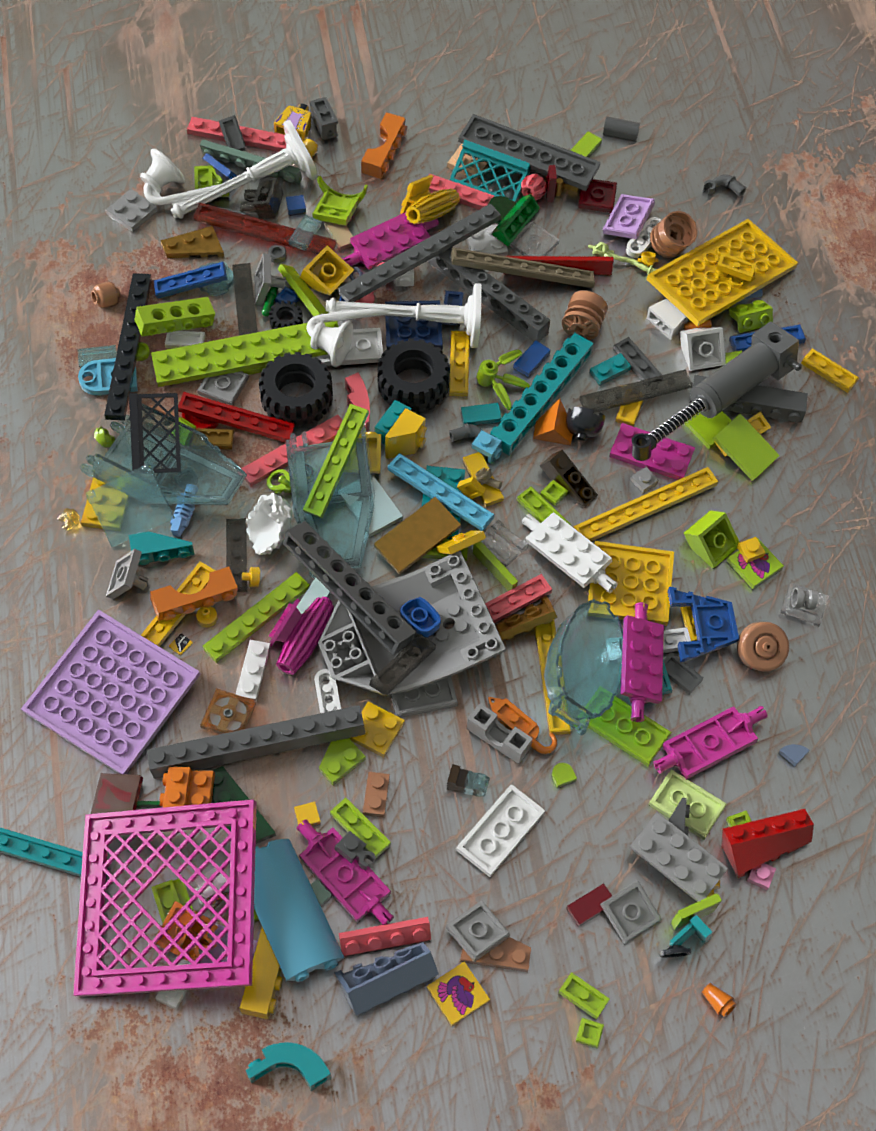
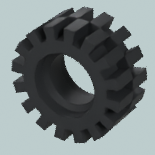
[269,300,303,329]

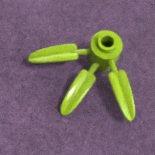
[476,349,530,411]

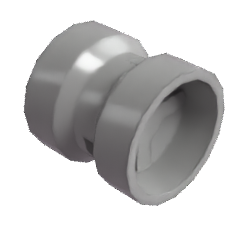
[791,588,818,610]

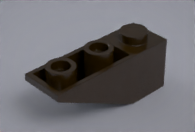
[540,449,598,507]

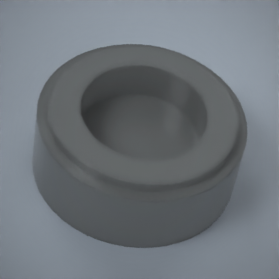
[268,245,287,263]

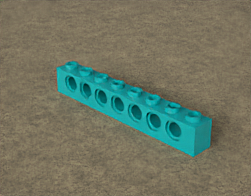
[490,333,594,456]

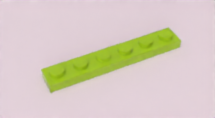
[303,404,369,519]
[202,572,310,663]

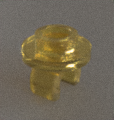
[57,508,80,530]

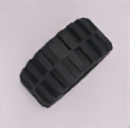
[377,339,450,412]
[259,352,333,427]

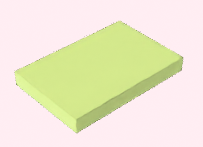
[648,769,727,840]

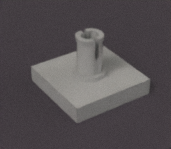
[254,253,286,306]
[106,549,148,599]

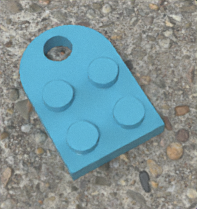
[78,358,138,395]

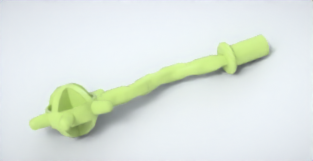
[588,242,657,275]

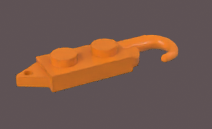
[488,697,557,754]

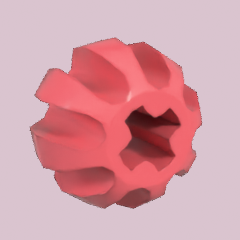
[521,174,547,201]

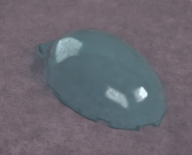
[544,599,623,735]

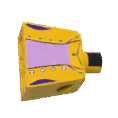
[274,104,312,141]

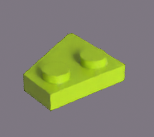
[319,738,366,785]

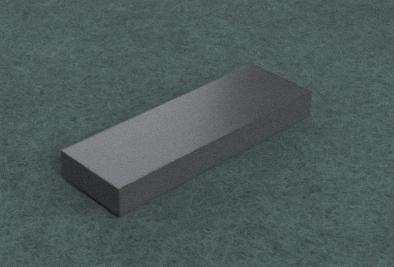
[613,337,663,387]

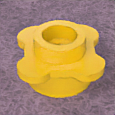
[637,251,659,267]

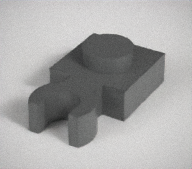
[335,831,376,870]

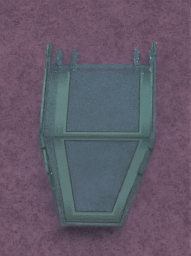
[80,403,247,505]
[286,424,375,569]

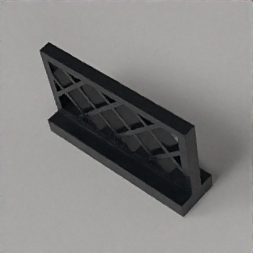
[129,393,181,475]

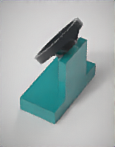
[659,915,712,958]

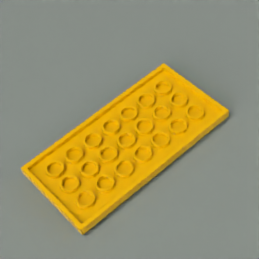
[646,219,798,326]

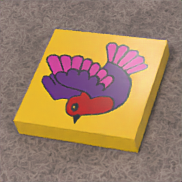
[426,961,490,1027]

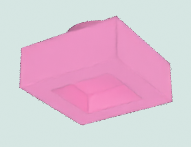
[747,863,776,890]

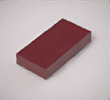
[546,165,557,203]
[566,883,612,927]

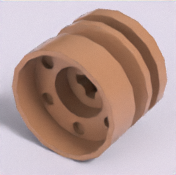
[650,211,698,258]
[561,291,608,340]

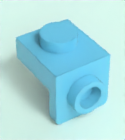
[471,430,503,464]

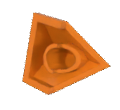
[533,398,573,446]

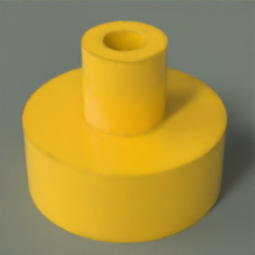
[242,567,260,587]
[196,606,218,628]

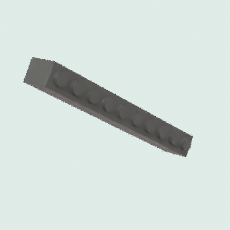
[147,705,365,779]

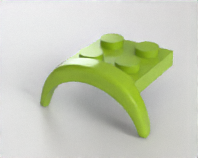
[312,176,368,226]

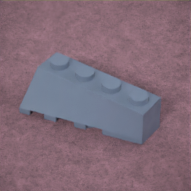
[334,942,439,1016]

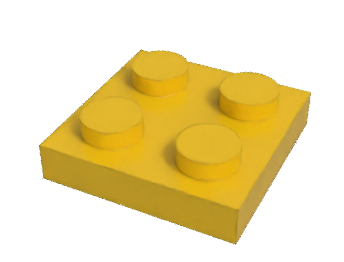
[349,701,405,758]

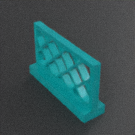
[449,140,530,203]

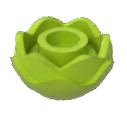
[94,426,116,448]

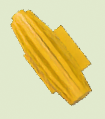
[400,175,460,224]

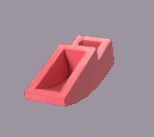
[345,372,370,433]

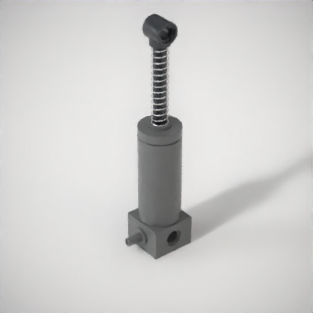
[632,321,802,461]

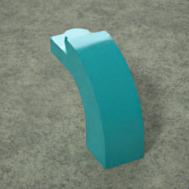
[245,1042,332,1091]

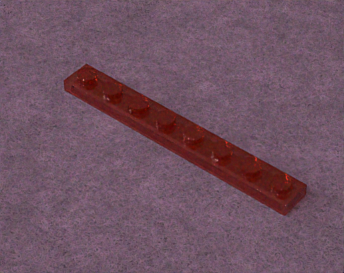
[194,203,337,255]

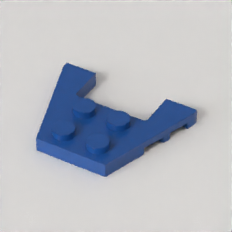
[667,587,739,662]

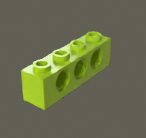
[135,297,216,336]

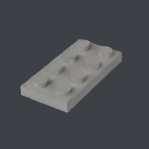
[629,812,728,902]

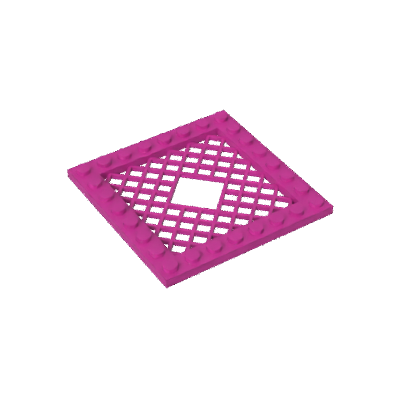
[73,800,257,997]

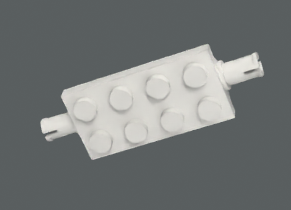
[522,512,618,593]

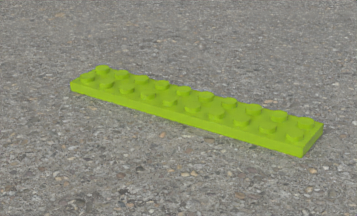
[151,321,339,387]

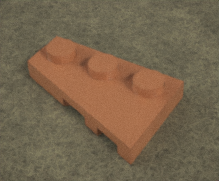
[460,937,531,972]

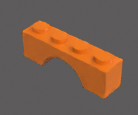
[361,112,407,179]
[150,566,238,621]

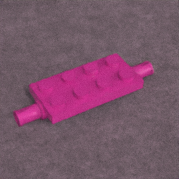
[342,212,439,270]
[621,602,664,722]
[653,706,768,780]
[296,819,394,925]

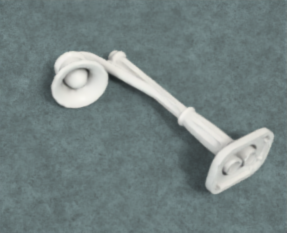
[140,120,318,219]
[307,283,481,367]

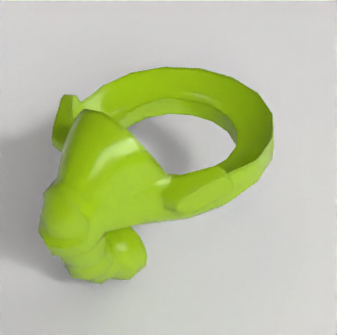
[267,469,295,495]

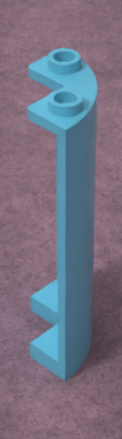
[254,839,345,982]

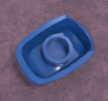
[400,597,441,638]

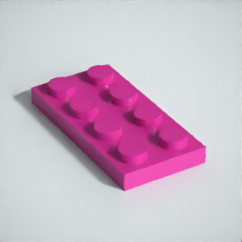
[609,423,695,480]

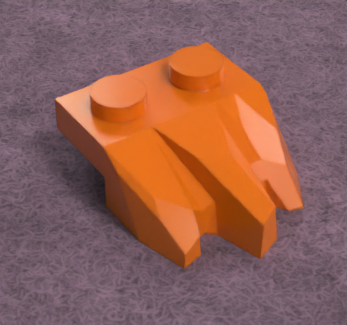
[156,901,218,961]

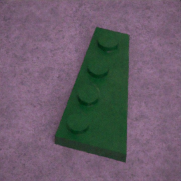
[212,766,276,844]

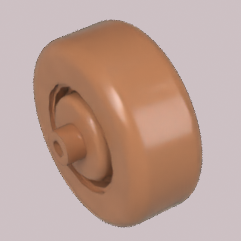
[737,622,789,672]

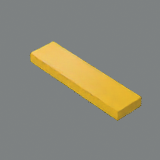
[449,331,470,397]

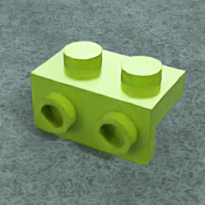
[729,300,773,333]

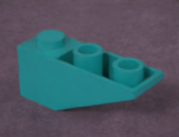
[129,531,195,565]

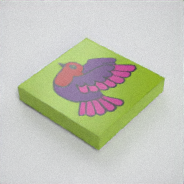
[726,538,784,589]

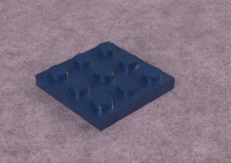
[385,300,443,350]

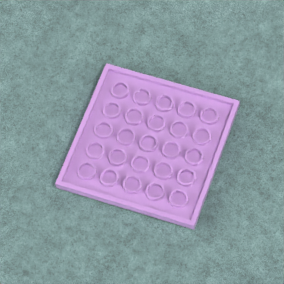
[21,610,200,774]

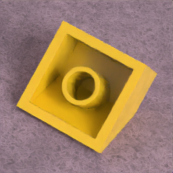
[300,245,354,295]
[385,408,427,459]

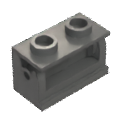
[310,97,339,140]

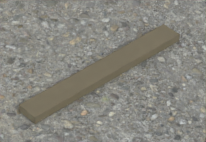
[451,248,595,288]

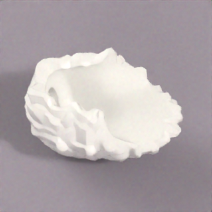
[246,493,292,555]

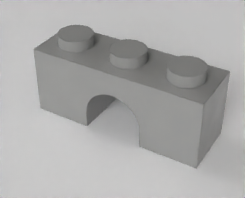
[467,703,533,764]

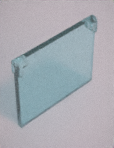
[86,463,175,547]

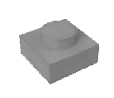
[630,467,659,494]

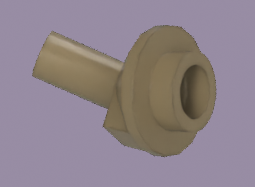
[475,467,502,489]

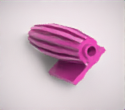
[269,596,334,675]

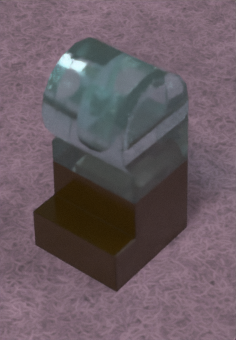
[447,764,490,797]

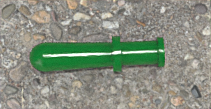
[262,286,279,317]

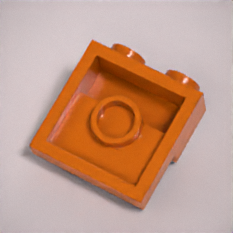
[159,767,215,808]

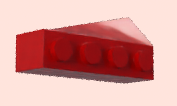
[721,809,814,879]

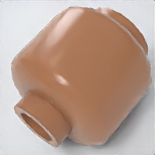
[91,282,120,308]

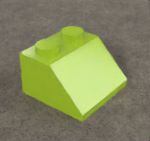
[683,510,740,568]

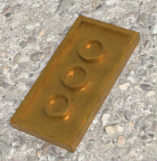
[374,497,461,575]

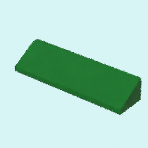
[491,194,540,246]

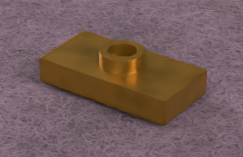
[193,428,234,450]

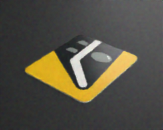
[169,633,193,655]

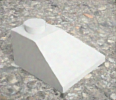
[680,327,726,371]

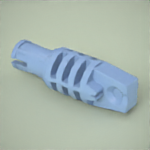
[170,485,199,537]

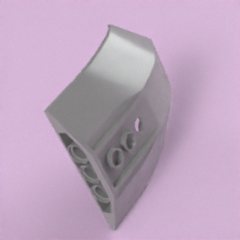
[318,551,506,695]

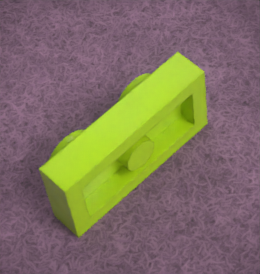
[558,972,610,1020]

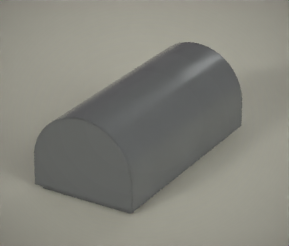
[603,116,640,141]

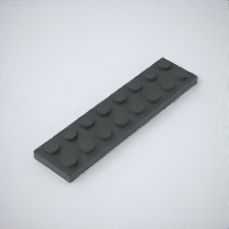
[458,114,601,191]

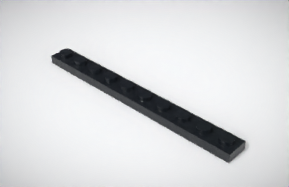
[104,273,152,421]

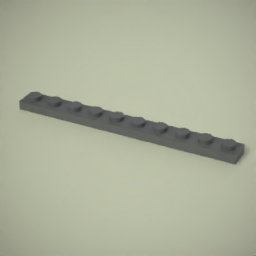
[338,203,501,302]

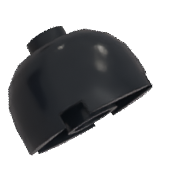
[566,407,605,441]

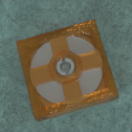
[200,688,256,734]

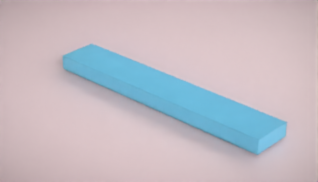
[387,453,495,531]

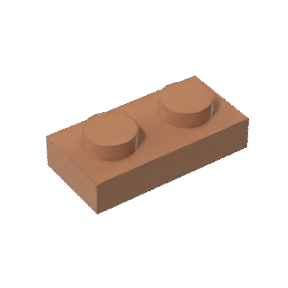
[363,772,390,818]

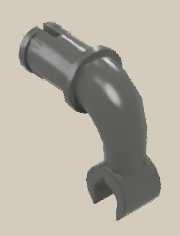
[703,174,746,197]
[449,423,482,442]

